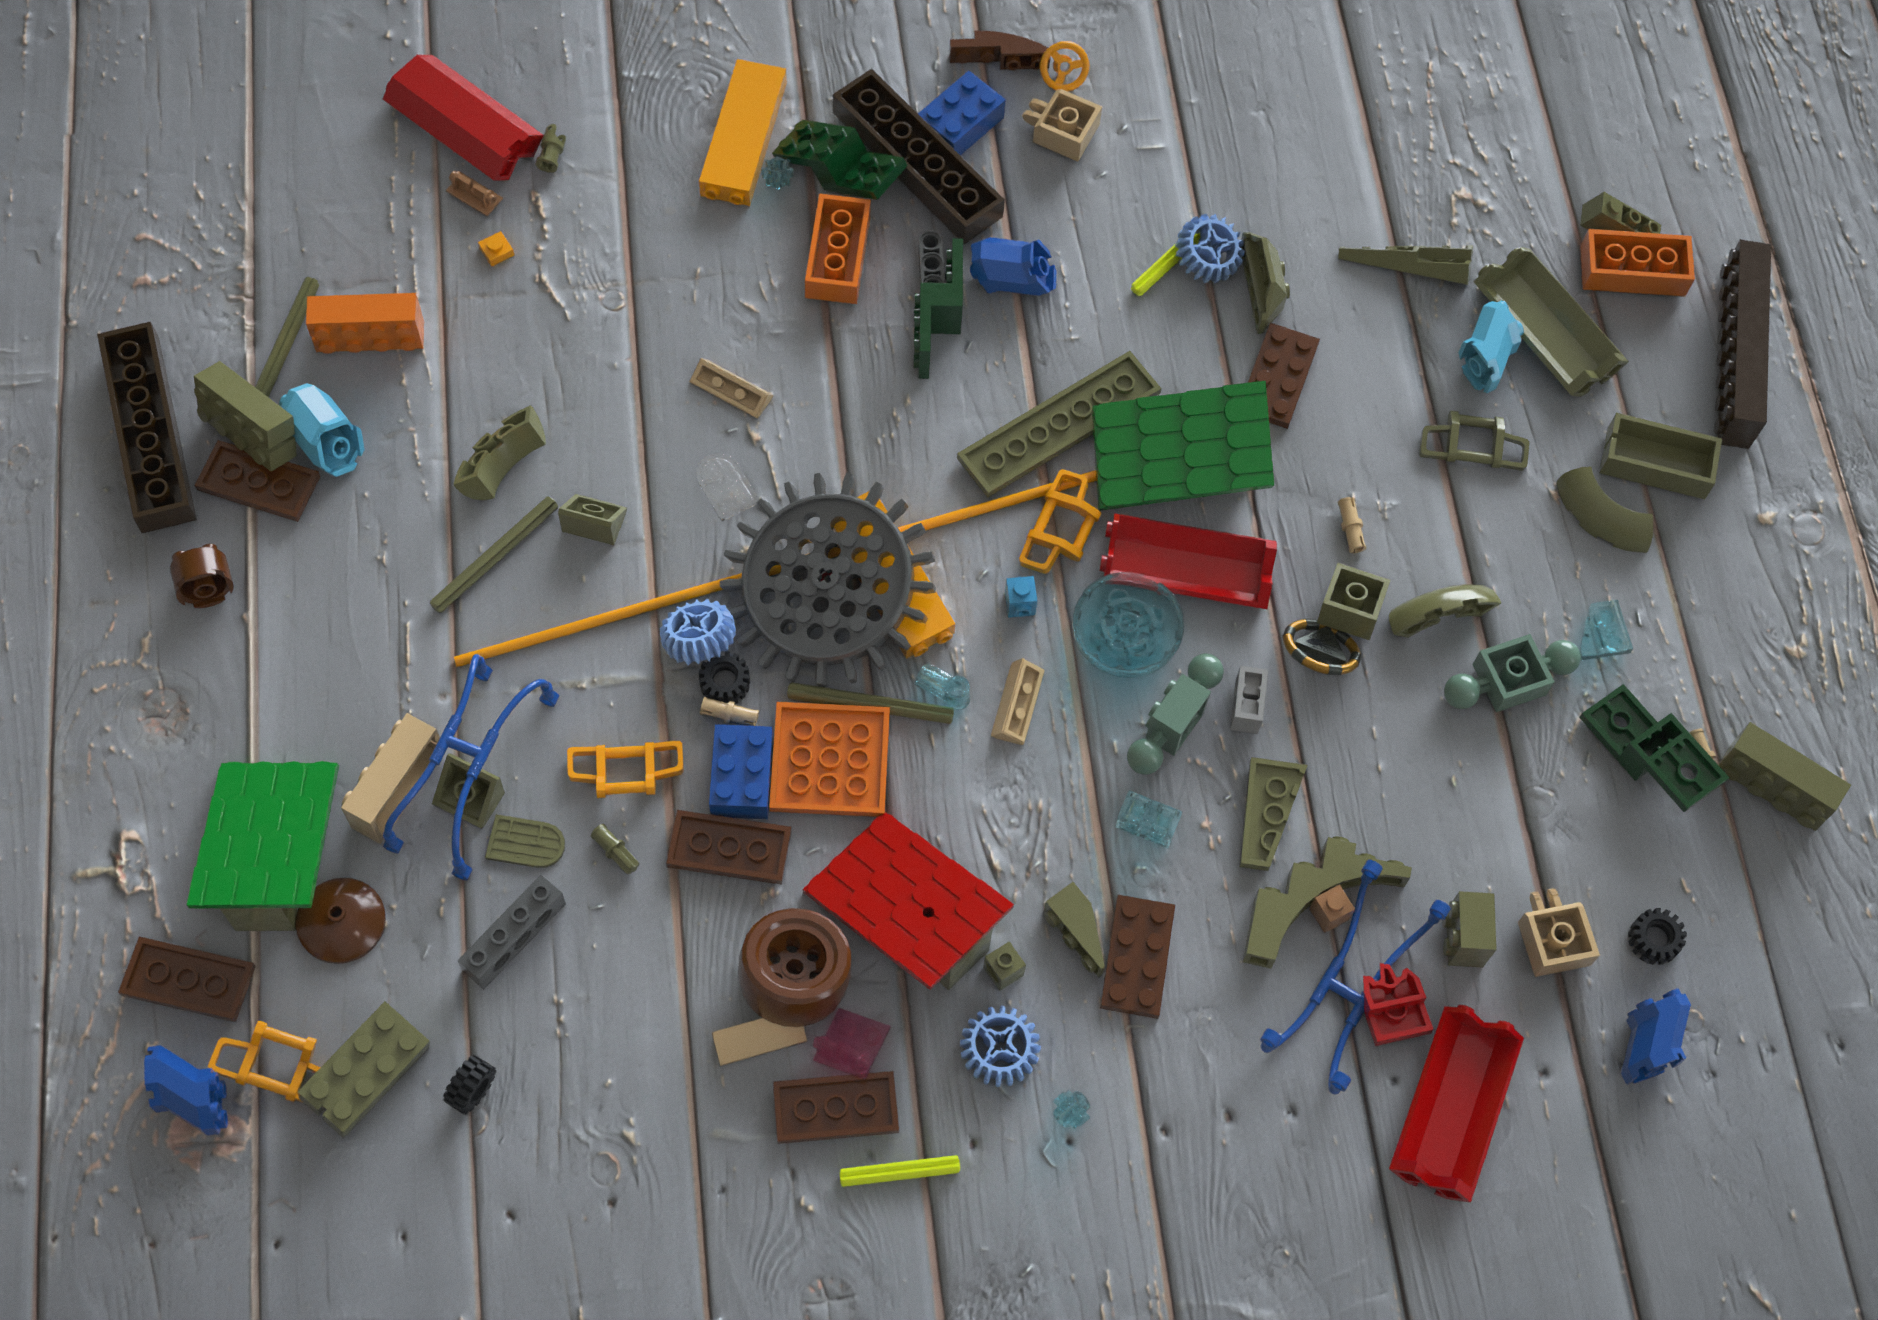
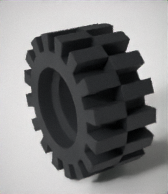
[698,651,750,704]
[1628,908,1687,965]
[443,1055,496,1115]

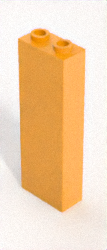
[699,59,787,206]
[834,491,956,659]

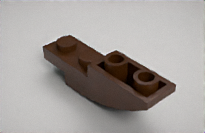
[949,31,1051,71]

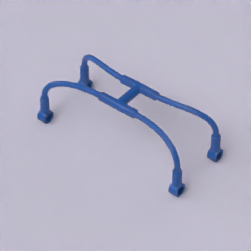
[383,654,559,881]
[1260,860,1451,1094]

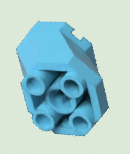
[1458,300,1524,393]
[279,383,365,477]

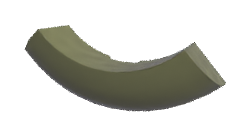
[454,405,546,500]
[1556,466,1653,553]
[1389,584,1502,638]

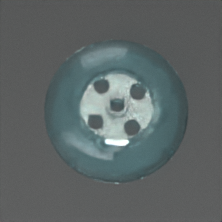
[1072,572,1184,678]

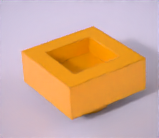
[478,231,514,267]

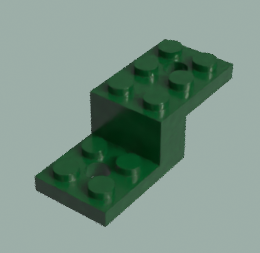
[772,120,908,200]
[913,238,963,379]
[1579,684,1729,812]

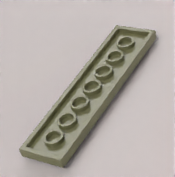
[957,351,1162,498]

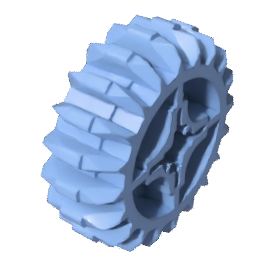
[1175,214,1245,284]
[659,599,736,665]
[960,1005,1041,1087]

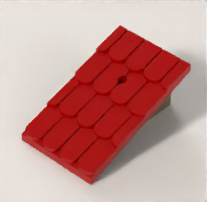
[803,812,1014,991]

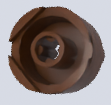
[170,544,234,608]

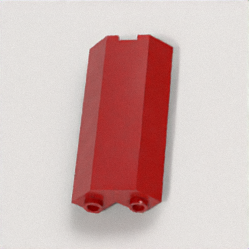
[382,54,544,181]
[1099,513,1277,609]
[1389,1005,1524,1203]

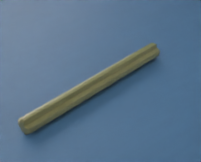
[255,277,319,397]
[430,496,558,613]
[787,682,954,724]

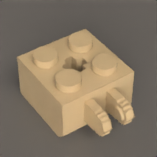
[1022,89,1102,162]
[1518,888,1600,977]

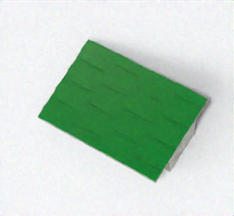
[1092,381,1274,511]
[187,761,339,931]

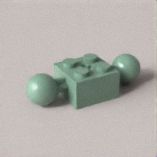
[1444,634,1581,712]
[1127,653,1224,775]

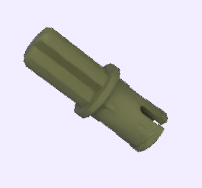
[590,824,639,874]

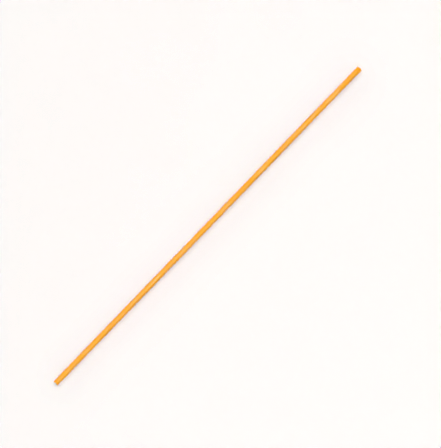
[454,470,1097,667]

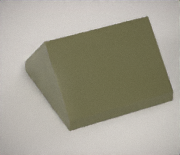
[558,494,627,545]
[432,753,505,829]

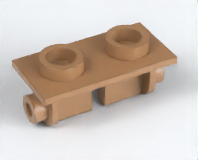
[446,171,503,216]

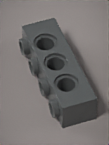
[457,875,566,990]

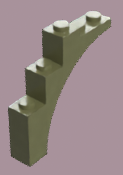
[1243,836,1412,969]

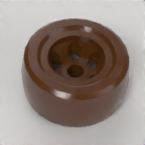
[738,908,851,1027]

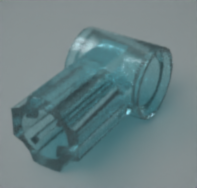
[915,662,971,710]

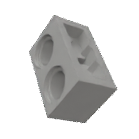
[1230,666,1268,734]

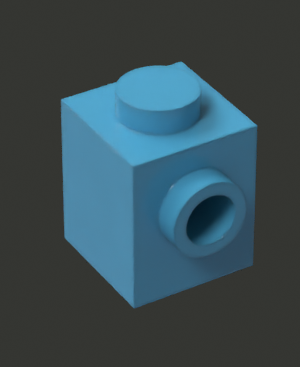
[1005,576,1038,618]

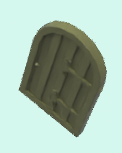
[485,814,565,868]

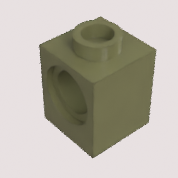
[983,941,1026,991]

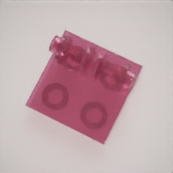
[813,1008,891,1080]

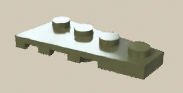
[1240,757,1308,871]

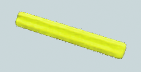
[1131,233,1201,296]
[839,1155,960,1187]

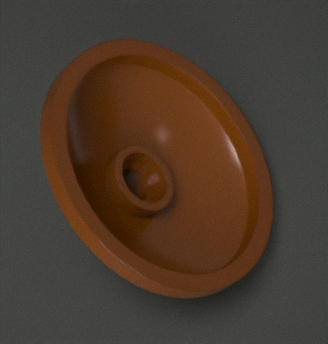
[295,878,386,964]

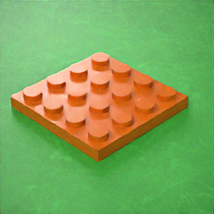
[769,702,890,817]

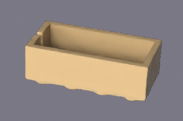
[341,713,440,844]

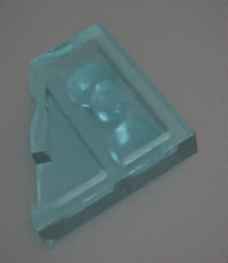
[1579,599,1633,661]

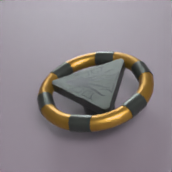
[1282,619,1361,675]

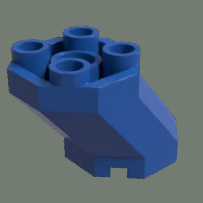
[970,237,1057,296]
[1621,989,1691,1085]
[144,1045,228,1136]

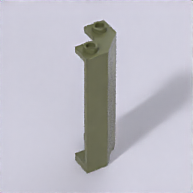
[1473,247,1629,397]

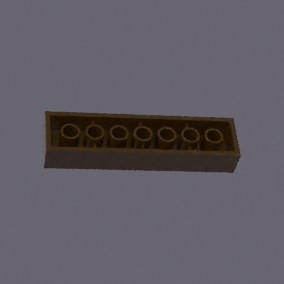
[833,68,1005,244]
[1714,239,1771,449]
[97,322,197,534]

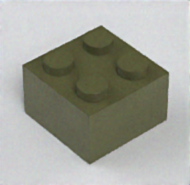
[1317,563,1391,641]
[1442,891,1497,968]

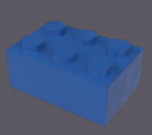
[918,71,1006,155]
[709,724,773,819]

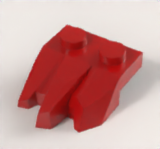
[1363,963,1434,1046]

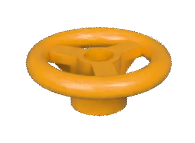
[1040,41,1089,92]

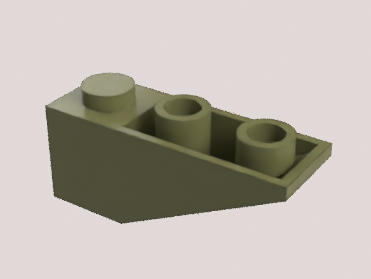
[1580,192,1661,234]
[1044,882,1105,978]

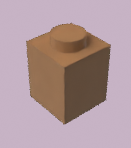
[1309,885,1355,933]

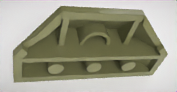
[1241,232,1290,334]

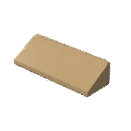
[689,358,774,418]
[991,658,1045,745]
[712,1018,807,1066]

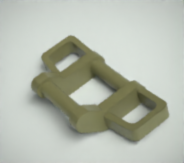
[1419,410,1530,471]

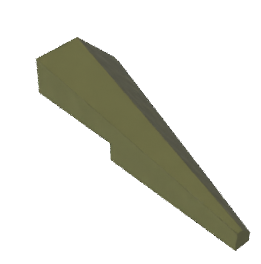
[1338,245,1473,285]

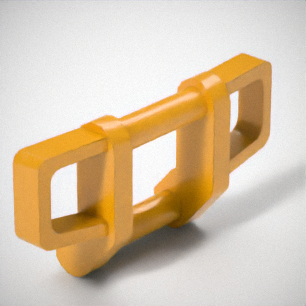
[1019,469,1101,574]
[567,741,684,798]
[208,1020,324,1108]

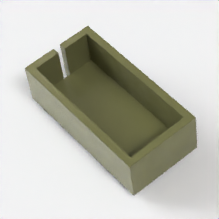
[194,361,297,471]
[1599,412,1722,499]
[1718,722,1851,831]
[297,1001,430,1138]

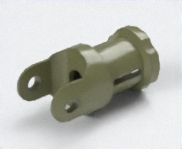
[535,124,566,173]

